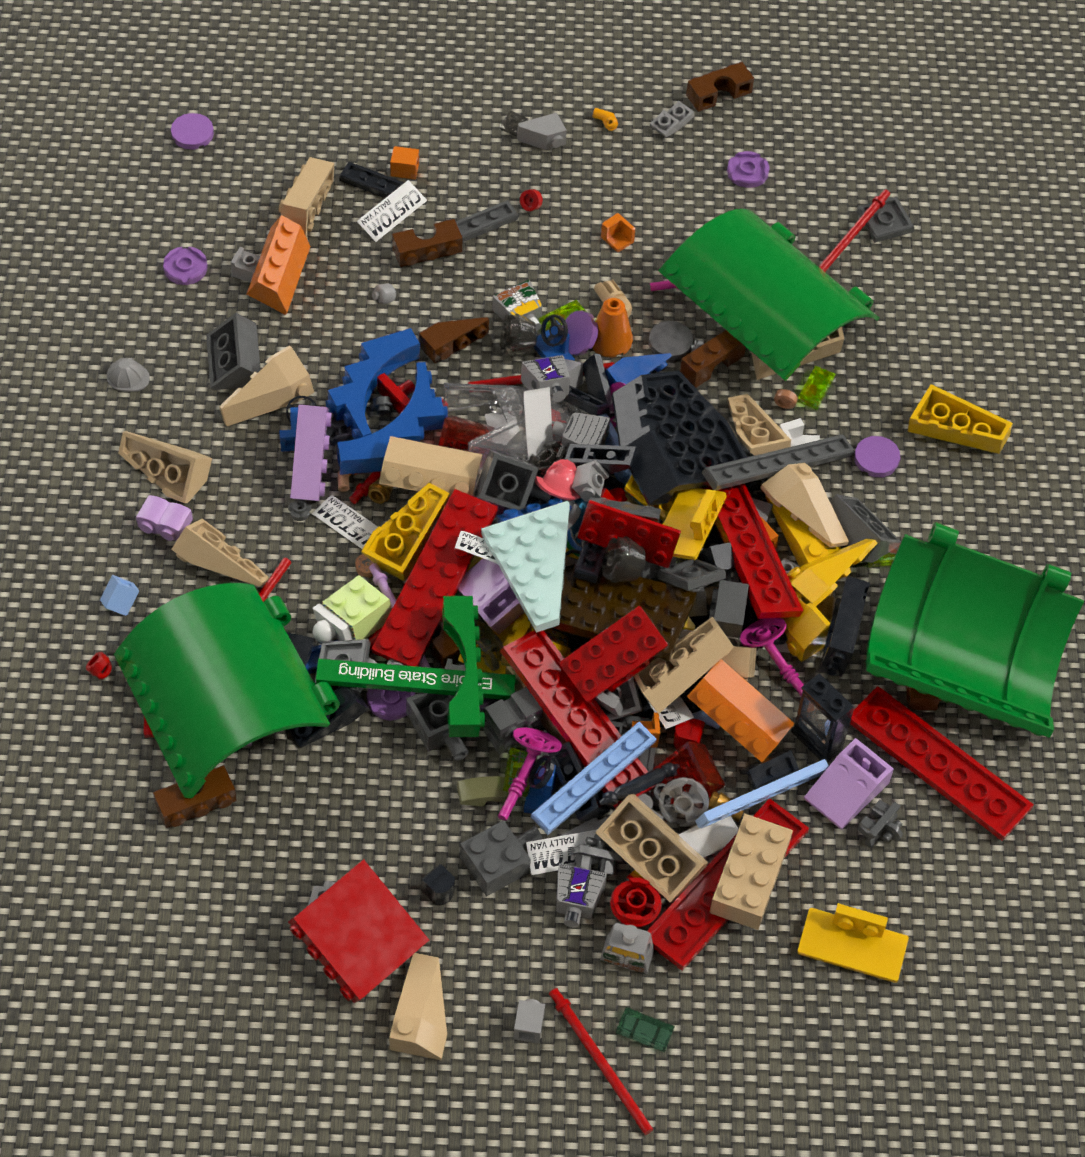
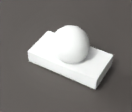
[313,604,354,643]

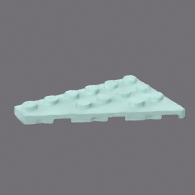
[481,501,570,633]

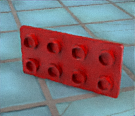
[577,500,681,568]
[560,606,668,702]

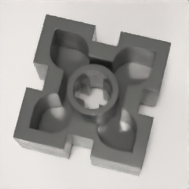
[484,687,543,754]

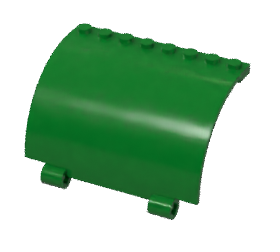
[658,209,879,381]
[866,522,1084,738]
[114,583,340,798]

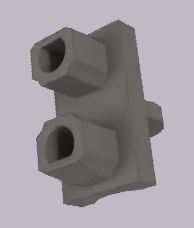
[857,800,903,848]
[570,834,622,876]

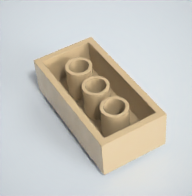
[710,814,793,930]

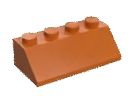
[247,215,311,315]
[687,659,795,762]

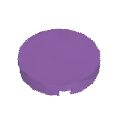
[171,113,214,150]
[727,151,770,188]
[163,247,208,285]
[565,310,598,356]
[854,436,901,477]
[367,688,415,721]

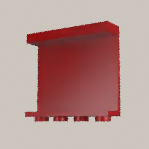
[288,859,429,1003]

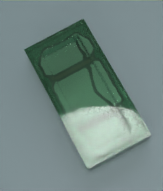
[616,1007,675,1052]

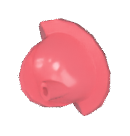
[534,459,581,500]

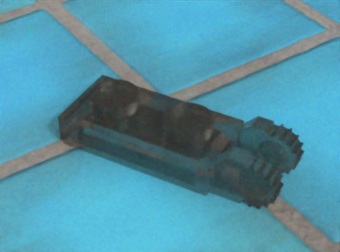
[474,613,504,671]

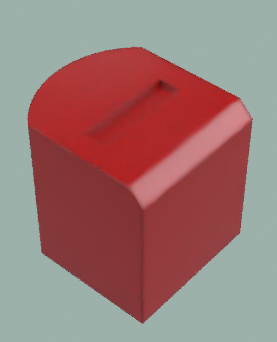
[673,718,705,755]

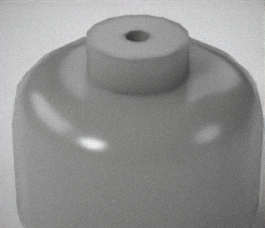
[372,283,396,304]

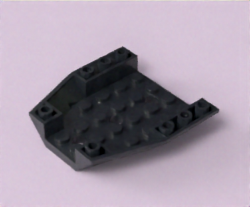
[612,371,764,506]

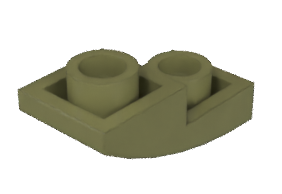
[456,776,510,807]

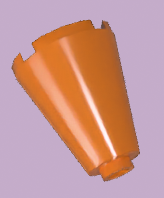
[593,298,633,358]

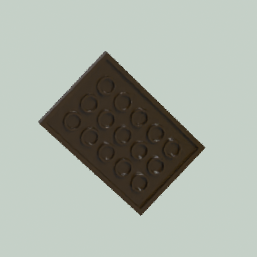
[528,556,697,661]

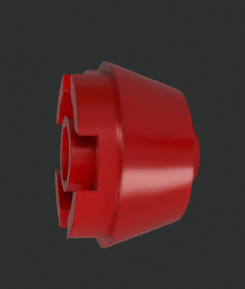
[610,877,662,929]

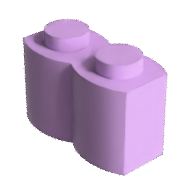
[136,495,193,541]

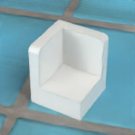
[779,418,806,447]

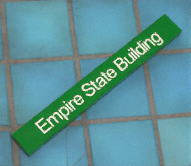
[316,658,515,700]

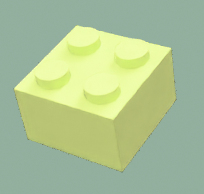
[322,575,392,640]

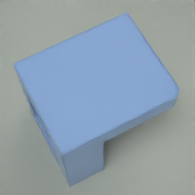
[100,575,139,616]

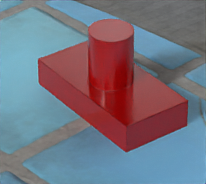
[377,373,415,414]

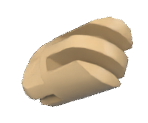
[594,280,632,318]

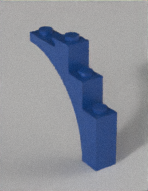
[325,328,420,439]
[337,362,448,475]

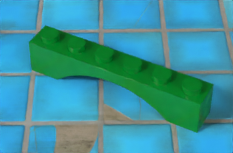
[442,596,485,737]

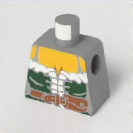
[492,280,542,333]
[600,923,654,974]

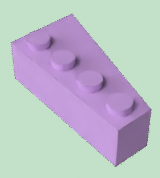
[290,405,332,501]

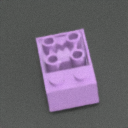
[458,558,524,635]
[804,738,894,830]

